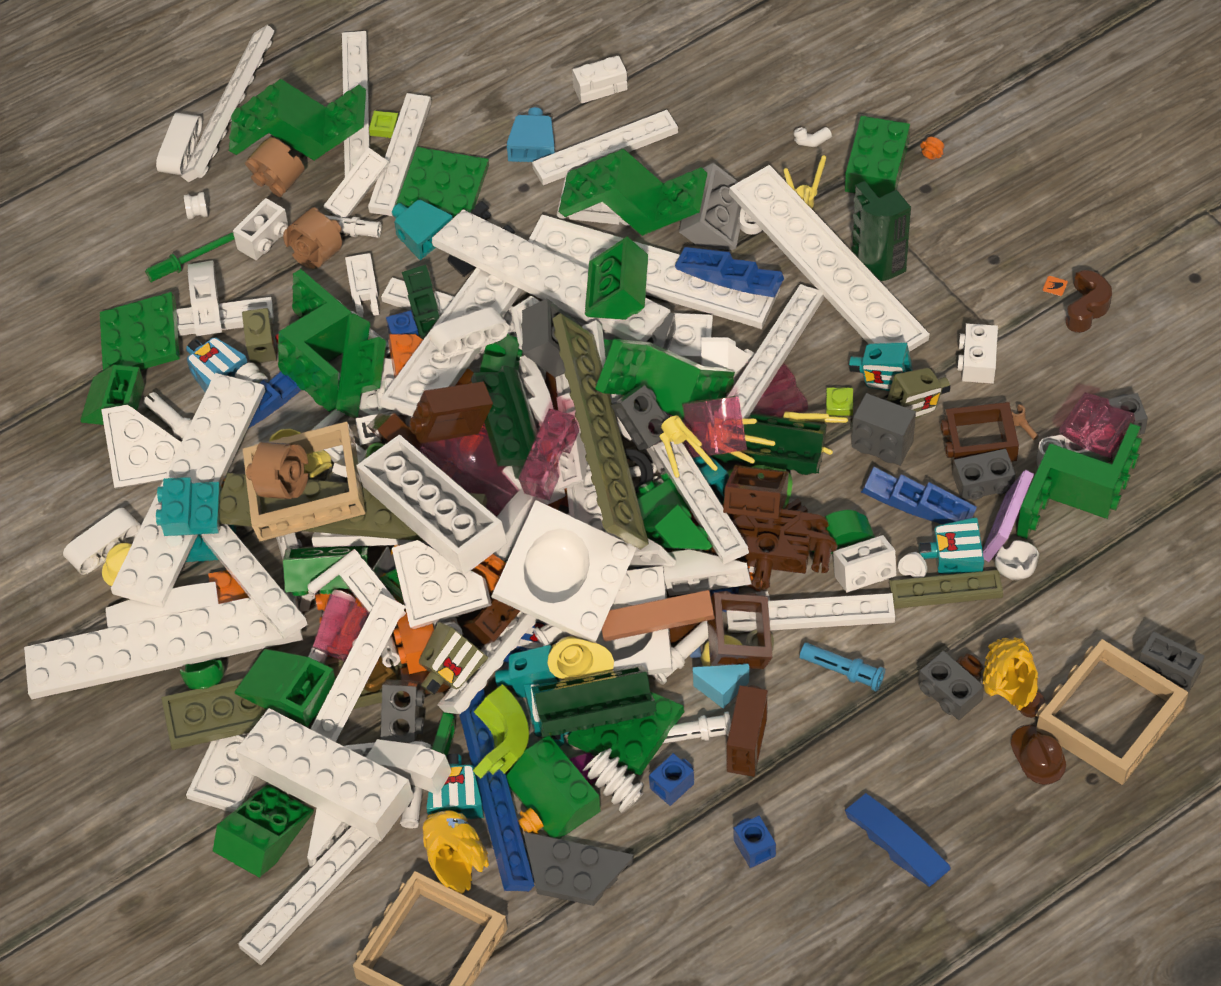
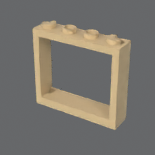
[243,422,366,541]
[1036,639,1189,785]
[353,871,508,986]

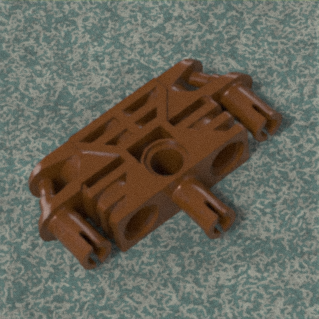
[702,504,838,590]

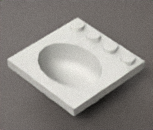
[491,500,637,643]
[557,566,673,681]

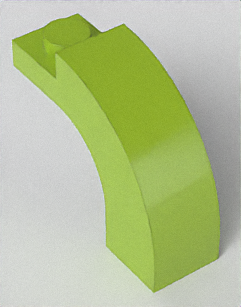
[473,684,529,779]

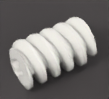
[583,748,644,813]

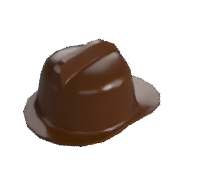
[1011,725,1066,785]

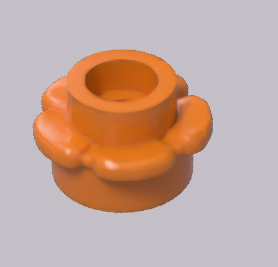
[920,137,944,160]

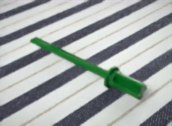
[145,232,235,282]

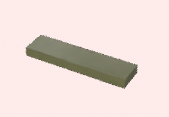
[889,570,1003,609]

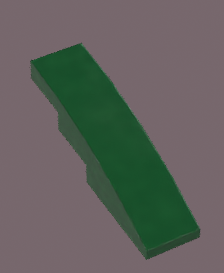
[402,265,442,340]

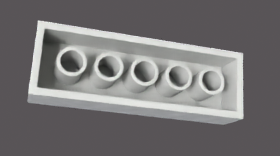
[356,435,507,575]
[235,708,414,841]

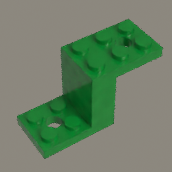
[229,79,366,161]
[558,149,708,236]
[278,269,352,412]
[595,339,735,421]
[1017,423,1143,539]

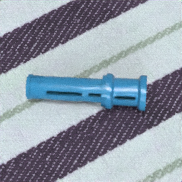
[799,642,885,691]

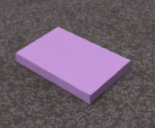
[982,470,1034,562]

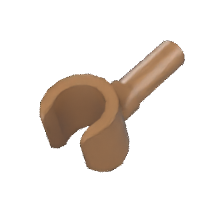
[1011,405,1039,440]

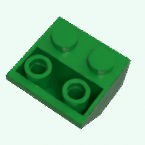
[80,365,145,425]
[643,504,712,550]

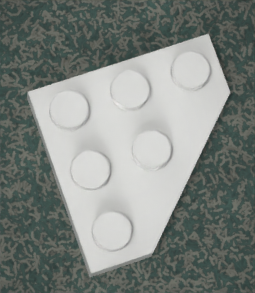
[101,405,181,489]
[392,540,492,629]

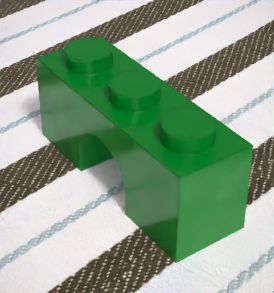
[479,334,523,372]

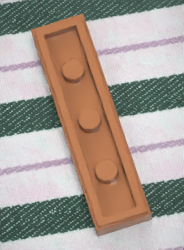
[602,590,715,642]

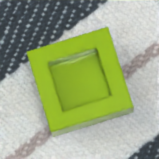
[369,111,399,138]
[826,388,853,416]

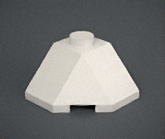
[701,337,755,394]

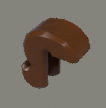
[1066,270,1112,333]

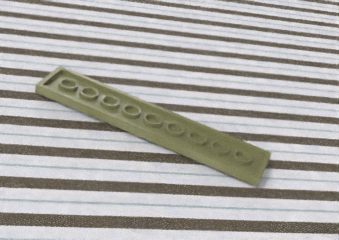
[553,313,649,550]
[219,473,487,542]
[161,644,407,750]

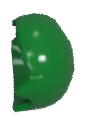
[180,659,225,690]

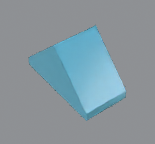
[693,664,749,709]

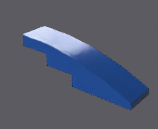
[675,247,784,298]
[248,372,301,429]
[861,467,977,525]
[845,793,951,887]

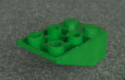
[235,649,335,728]
[213,785,314,878]

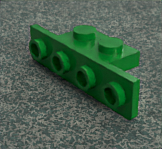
[336,313,386,419]

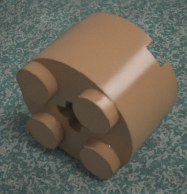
[245,137,305,197]
[283,207,342,269]
[246,442,308,499]

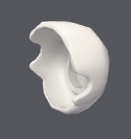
[995,540,1039,580]

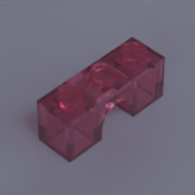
[519,408,580,501]

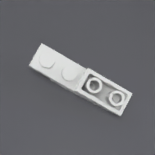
[188,260,222,336]

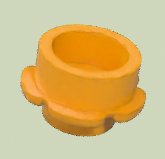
[518,808,544,835]

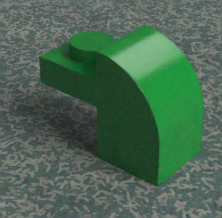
[812,510,875,555]

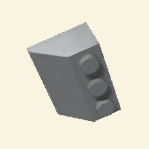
[679,163,741,250]

